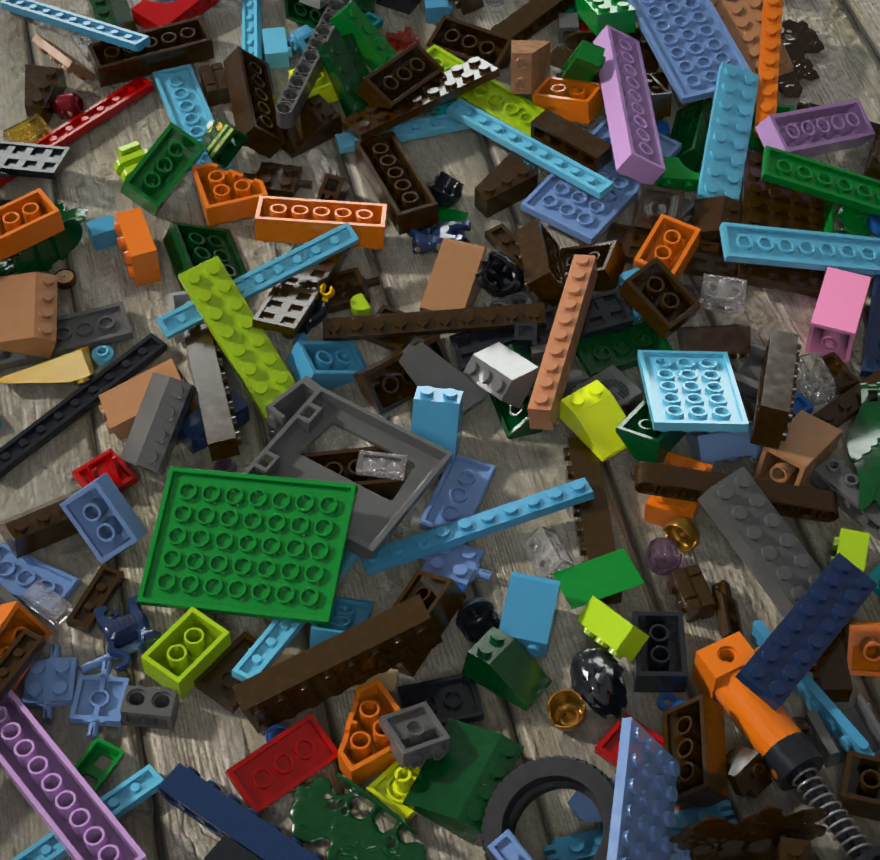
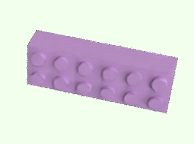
[755,99,876,157]

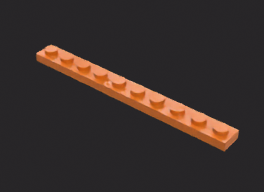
[754,0,783,138]

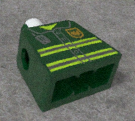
[202,117,249,168]

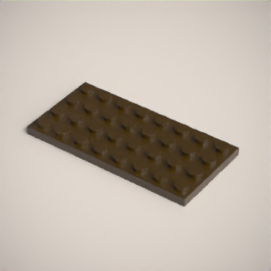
[737,151,824,298]

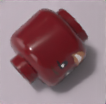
[53,92,84,120]

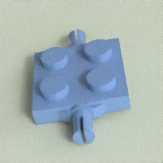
[420,544,493,591]
[22,644,79,723]
[69,660,130,741]

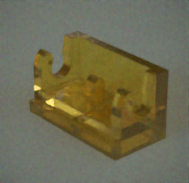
[3,113,49,143]

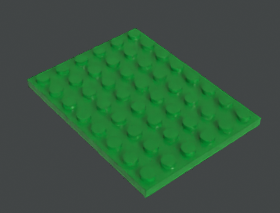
[137,466,358,626]

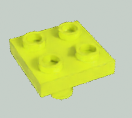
[366,761,421,822]

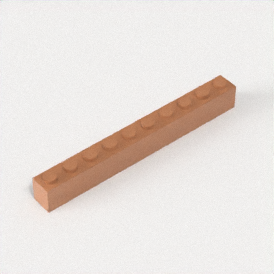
[527,254,598,430]

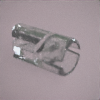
[306,149,339,183]

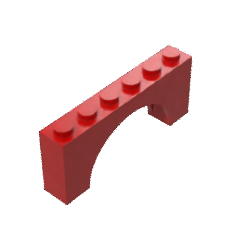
[131,0,220,30]

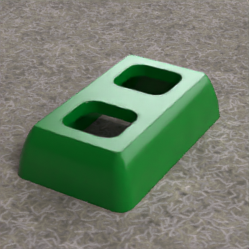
[74,738,124,794]

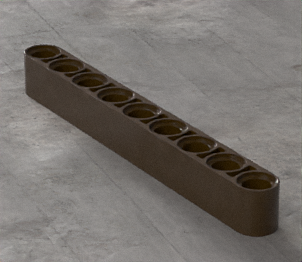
[634,462,839,522]

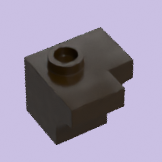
[726,744,772,798]

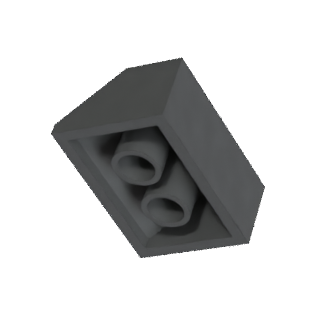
[463,342,540,409]

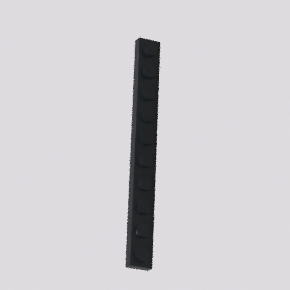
[0,333,168,478]

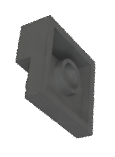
[378,701,451,768]

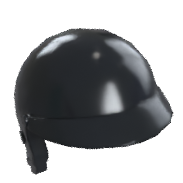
[426,171,464,208]
[456,597,500,642]

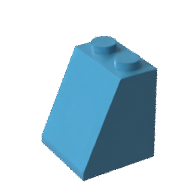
[411,386,464,463]
[499,572,561,658]

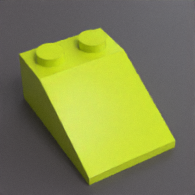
[559,380,627,462]

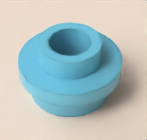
[91,345,114,366]

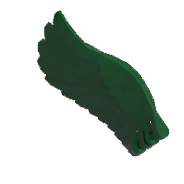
[847,382,880,512]

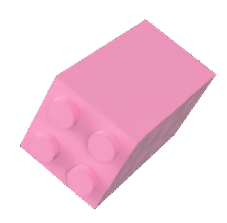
[804,267,871,363]

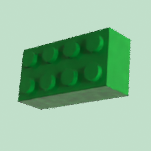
[574,0,636,36]
[120,122,205,217]

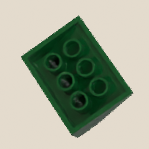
[163,221,247,291]
[402,718,524,844]

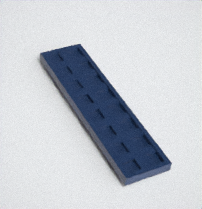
[735,553,878,711]

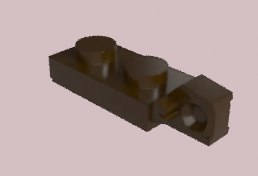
[712,580,744,638]

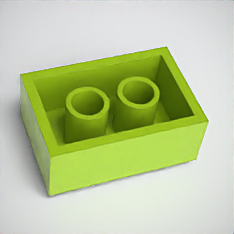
[141,606,232,700]

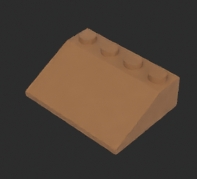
[0,272,58,358]

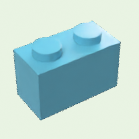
[262,27,293,69]

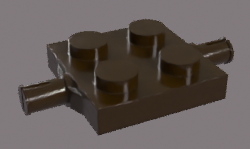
[243,162,313,198]
[320,267,380,313]

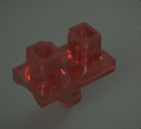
[385,27,421,53]

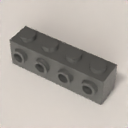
[810,455,880,541]

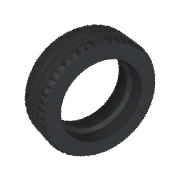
[481,755,615,860]

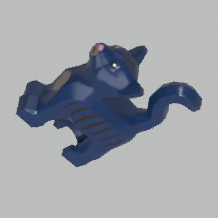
[407,220,471,255]
[93,595,162,672]

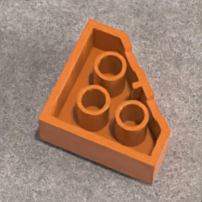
[191,162,268,227]
[338,678,401,785]

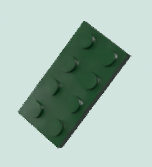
[575,321,673,378]

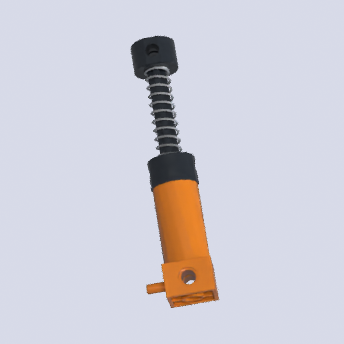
[691,631,880,860]

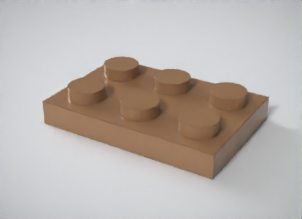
[32,34,96,81]

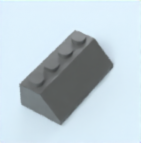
[120,372,197,475]

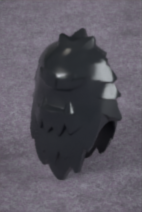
[475,250,525,298]
[570,647,628,719]

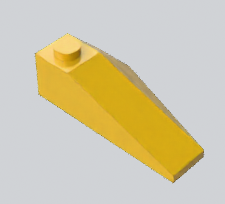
[0,346,94,384]

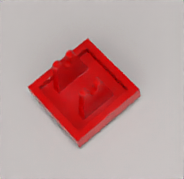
[72,448,138,492]

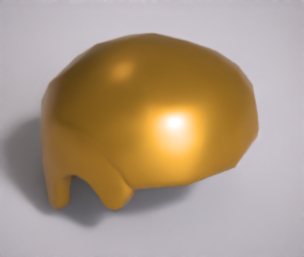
[662,517,700,553]
[547,689,587,731]

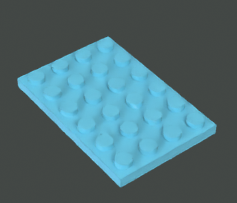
[637,350,749,433]

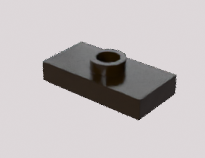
[815,352,859,395]

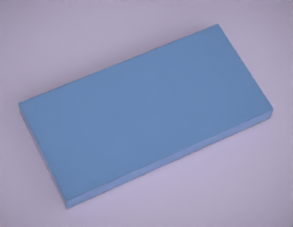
[419,454,497,530]
[0,542,81,620]

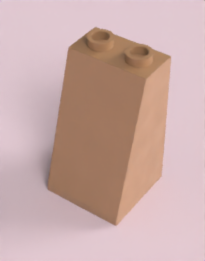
[510,40,551,94]
[420,238,486,311]
[98,358,199,440]
[753,410,842,487]

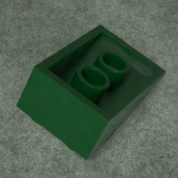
[462,627,552,711]

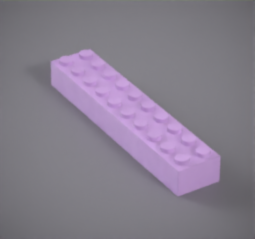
[593,25,666,185]
[0,689,148,860]

